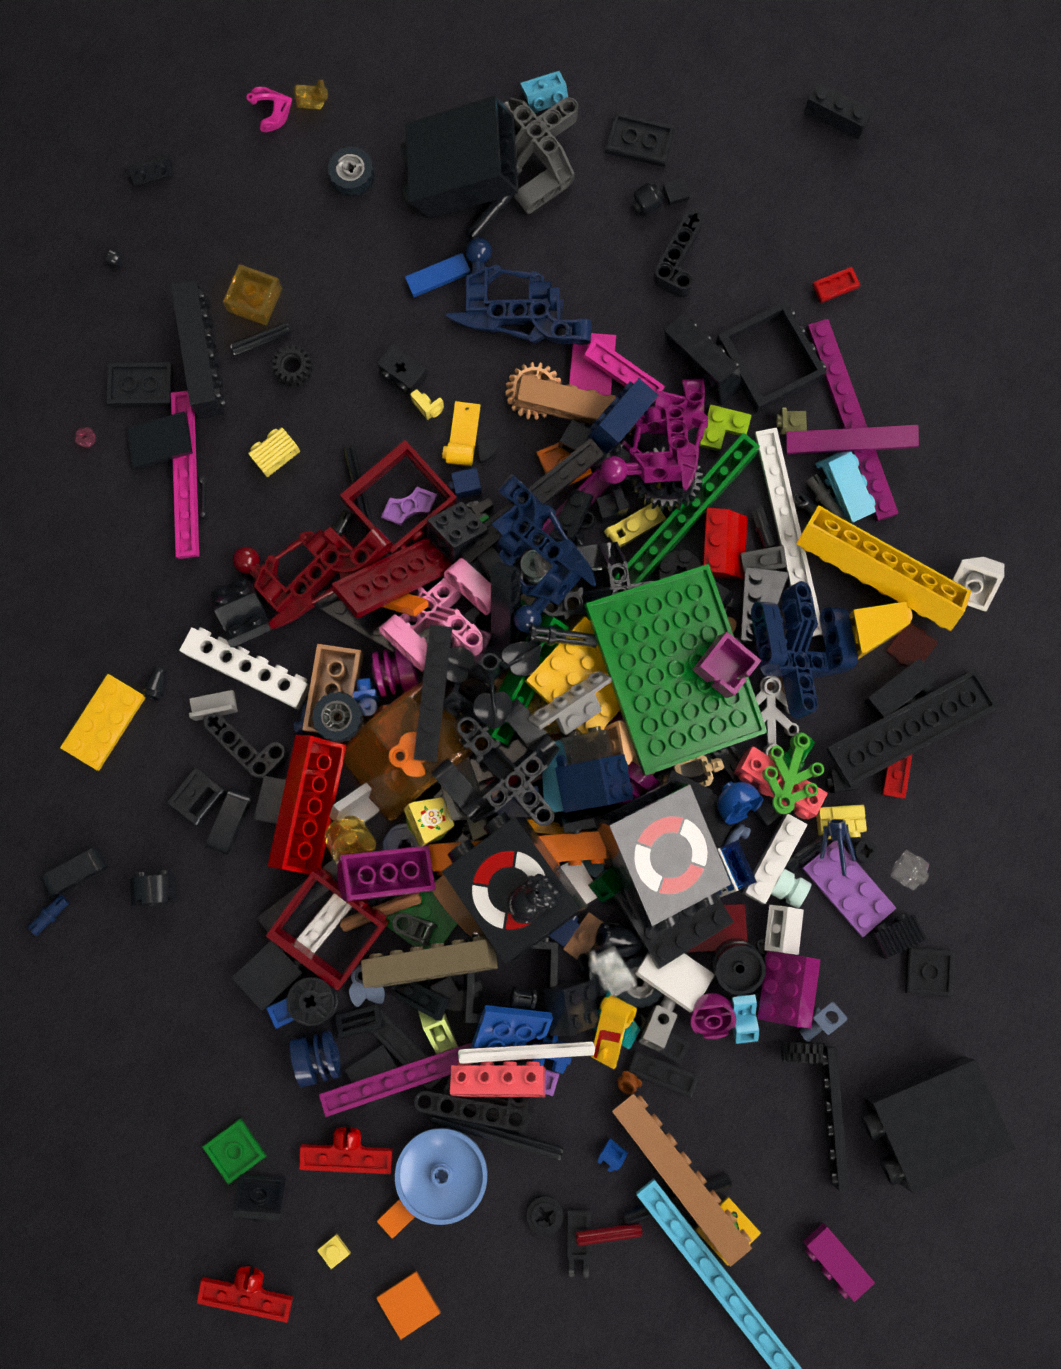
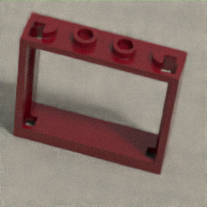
[340,440,457,555]
[266,868,389,991]

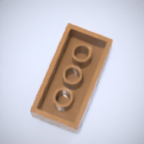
[302,644,364,736]

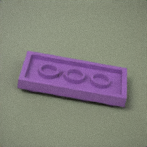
[802,841,896,937]

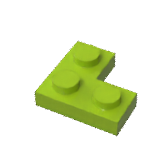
[699,404,752,452]

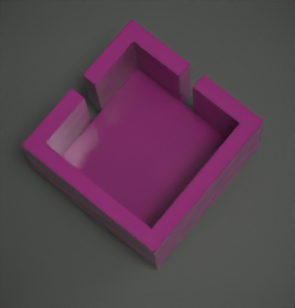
[692,632,761,698]

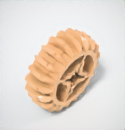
[506,362,561,420]

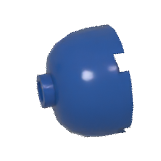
[717,782,763,825]

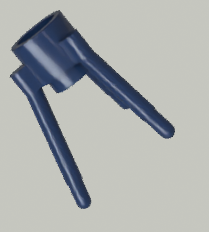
[820,819,856,876]

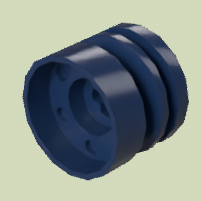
[290,1030,341,1088]

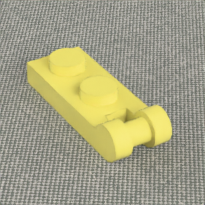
[604,503,666,548]

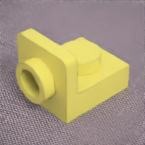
[410,389,444,420]

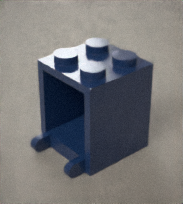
[555,751,634,813]

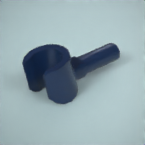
[294,703,307,734]

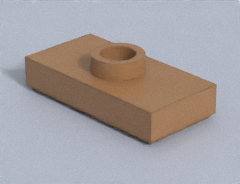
[563,912,604,959]

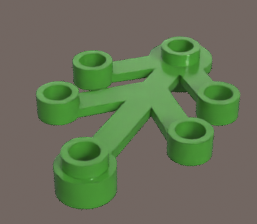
[762,733,824,814]

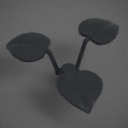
[447,641,542,729]

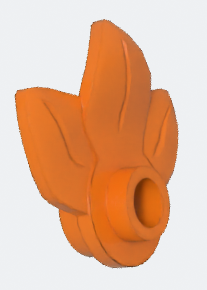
[388,732,426,777]

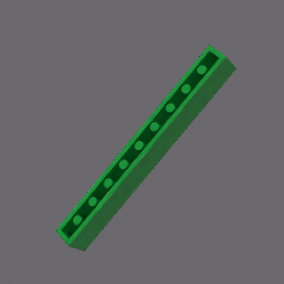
[614,433,760,594]

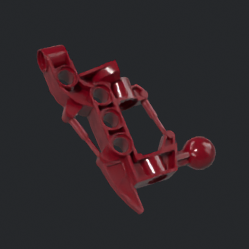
[233,527,393,630]

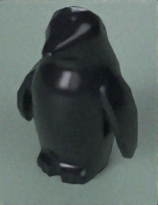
[594,922,646,958]

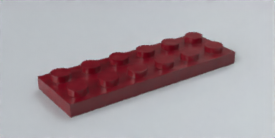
[332,538,465,619]

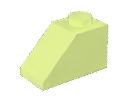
[418,1010,458,1054]

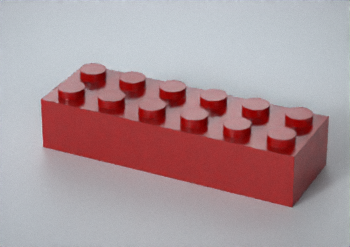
[268,735,347,875]

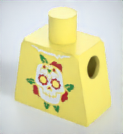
[404,797,454,847]

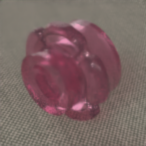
[75,427,96,447]

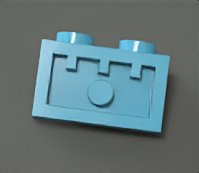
[520,71,568,113]

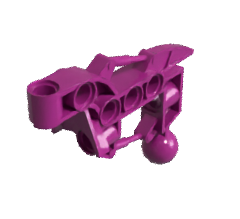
[600,378,708,491]

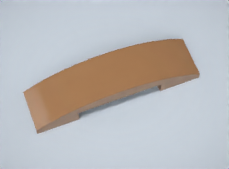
[432,874,488,939]

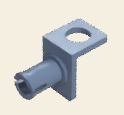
[800,1002,847,1042]

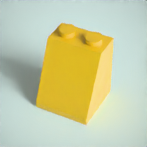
[849,602,912,660]

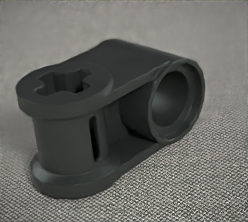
[392,913,438,946]

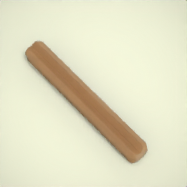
[340,893,422,932]

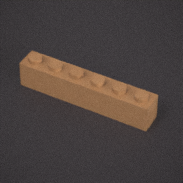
[513,374,635,436]

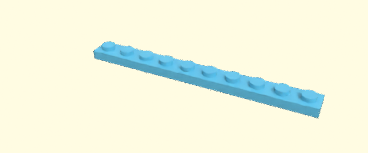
[636,1178,802,1369]

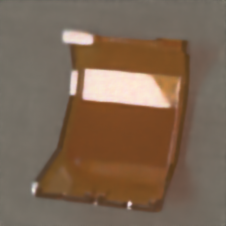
[343,681,485,820]

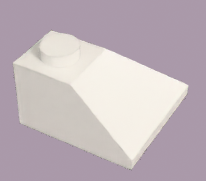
[952,557,1004,612]

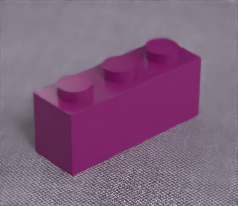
[803,1223,875,1302]

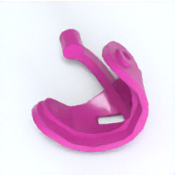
[246,87,292,132]

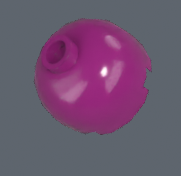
[690,993,736,1039]

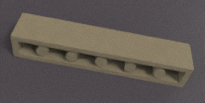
[361,936,498,988]

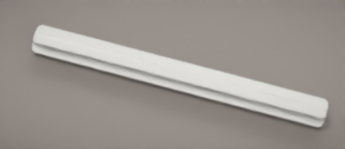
[458,1041,595,1063]

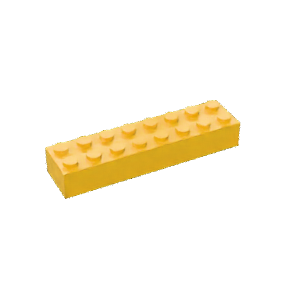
[796,505,972,631]

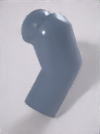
[722,824,751,853]

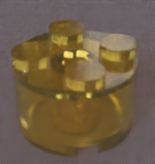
[325,816,376,865]

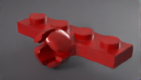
[300,1127,393,1174]
[197,1266,293,1323]

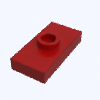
[812,267,860,303]

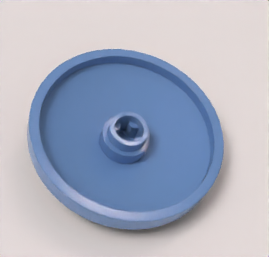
[395,1128,488,1225]

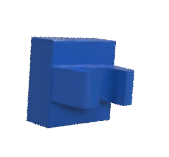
[597,1139,628,1172]

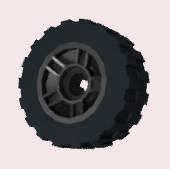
[312,692,363,743]

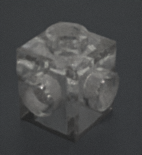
[891,850,930,890]

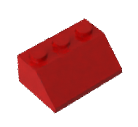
[701,508,748,580]

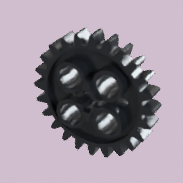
[632,447,703,512]

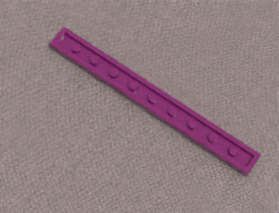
[807,319,898,522]

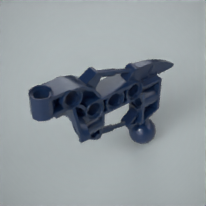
[446,237,592,345]
[492,474,596,633]

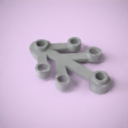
[755,676,799,757]

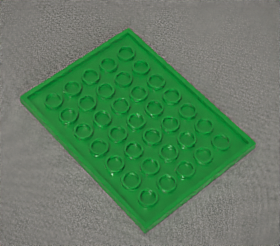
[584,564,767,776]

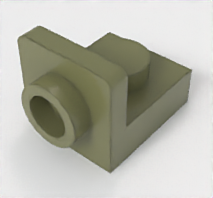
[776,408,807,434]

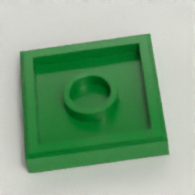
[203,1118,267,1185]

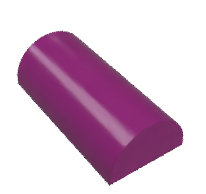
[337,846,436,902]

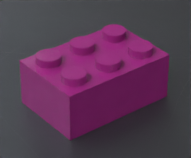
[758,951,820,1029]

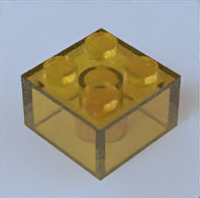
[223,264,283,326]

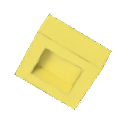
[317,1234,351,1269]

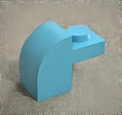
[730,994,759,1044]

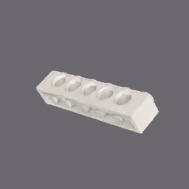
[179,627,310,710]

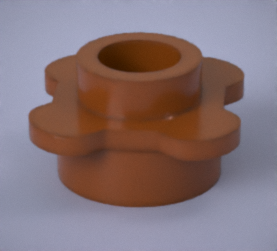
[617,1071,642,1094]

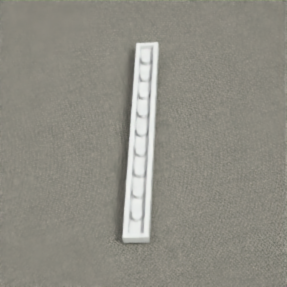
[755,428,823,637]

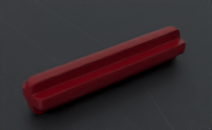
[575,1223,642,1246]

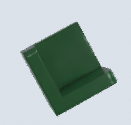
[588,865,623,903]

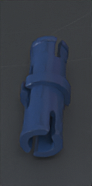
[27,894,70,936]

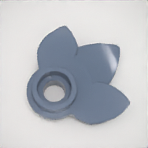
[349,965,385,1007]

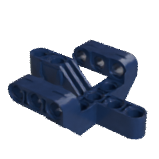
[751,581,858,719]

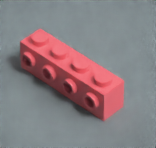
[734,746,828,820]
[450,1062,546,1097]

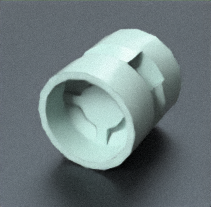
[520,550,544,584]
[771,869,811,909]

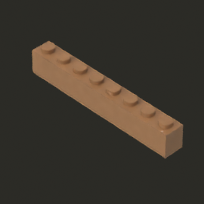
[612,1094,752,1267]

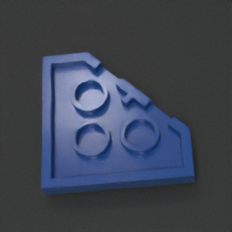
[470,1005,553,1063]

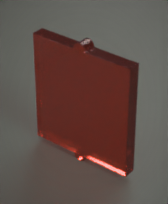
[886,623,938,667]

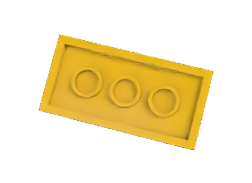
[60,674,145,771]

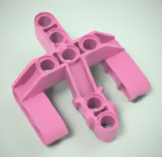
[379,558,491,672]

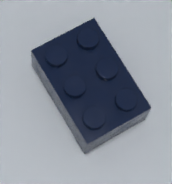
[588,378,659,454]

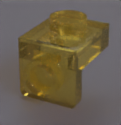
[294,80,328,109]

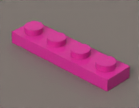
[583,338,665,405]

